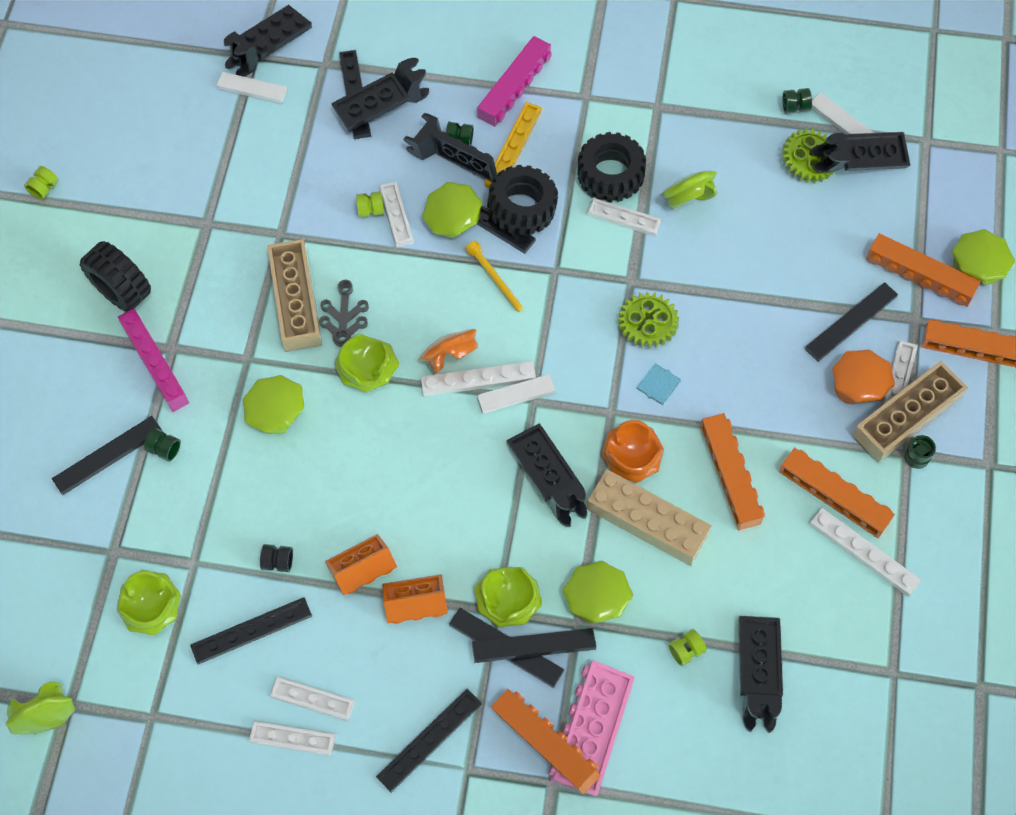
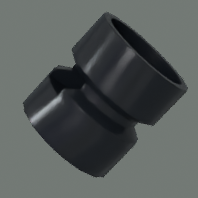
[260,544,293,572]

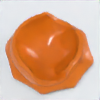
[418,329,478,375]
[832,349,895,404]
[602,420,664,483]

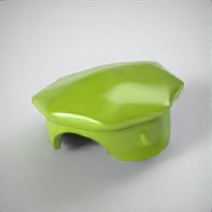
[661,171,717,209]
[422,182,482,239]
[952,229,1015,286]
[334,334,399,392]
[243,375,304,434]
[563,561,633,624]
[474,567,542,627]
[117,570,181,636]
[6,682,75,735]

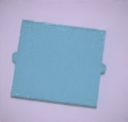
[637,363,681,405]

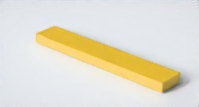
[484,102,542,188]

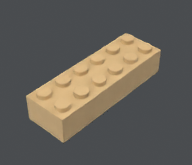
[267,239,322,352]
[852,361,968,463]
[587,469,712,566]

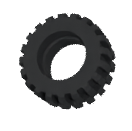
[577,132,646,202]
[487,165,558,235]
[79,241,151,312]

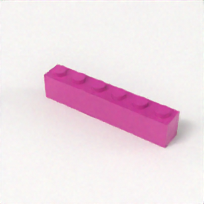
[477,36,552,127]
[118,309,189,412]

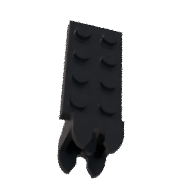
[224,5,312,77]
[331,58,430,132]
[403,113,497,182]
[810,132,911,173]
[506,423,587,527]
[738,616,783,733]

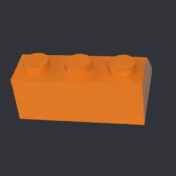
[325,534,397,595]
[382,574,448,624]

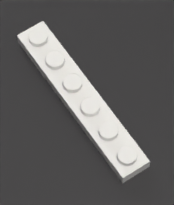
[421,361,536,397]
[809,508,921,597]

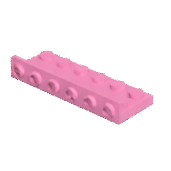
[548,660,635,797]

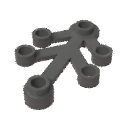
[319,280,369,347]

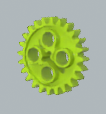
[781,128,835,184]
[618,292,679,349]

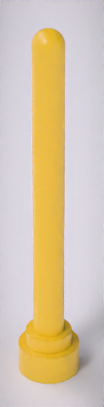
[465,241,523,311]

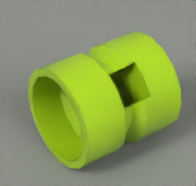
[24,166,58,200]
[356,191,384,218]
[668,629,707,666]

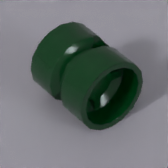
[782,88,812,114]
[446,121,474,146]
[143,428,181,462]
[904,435,936,469]

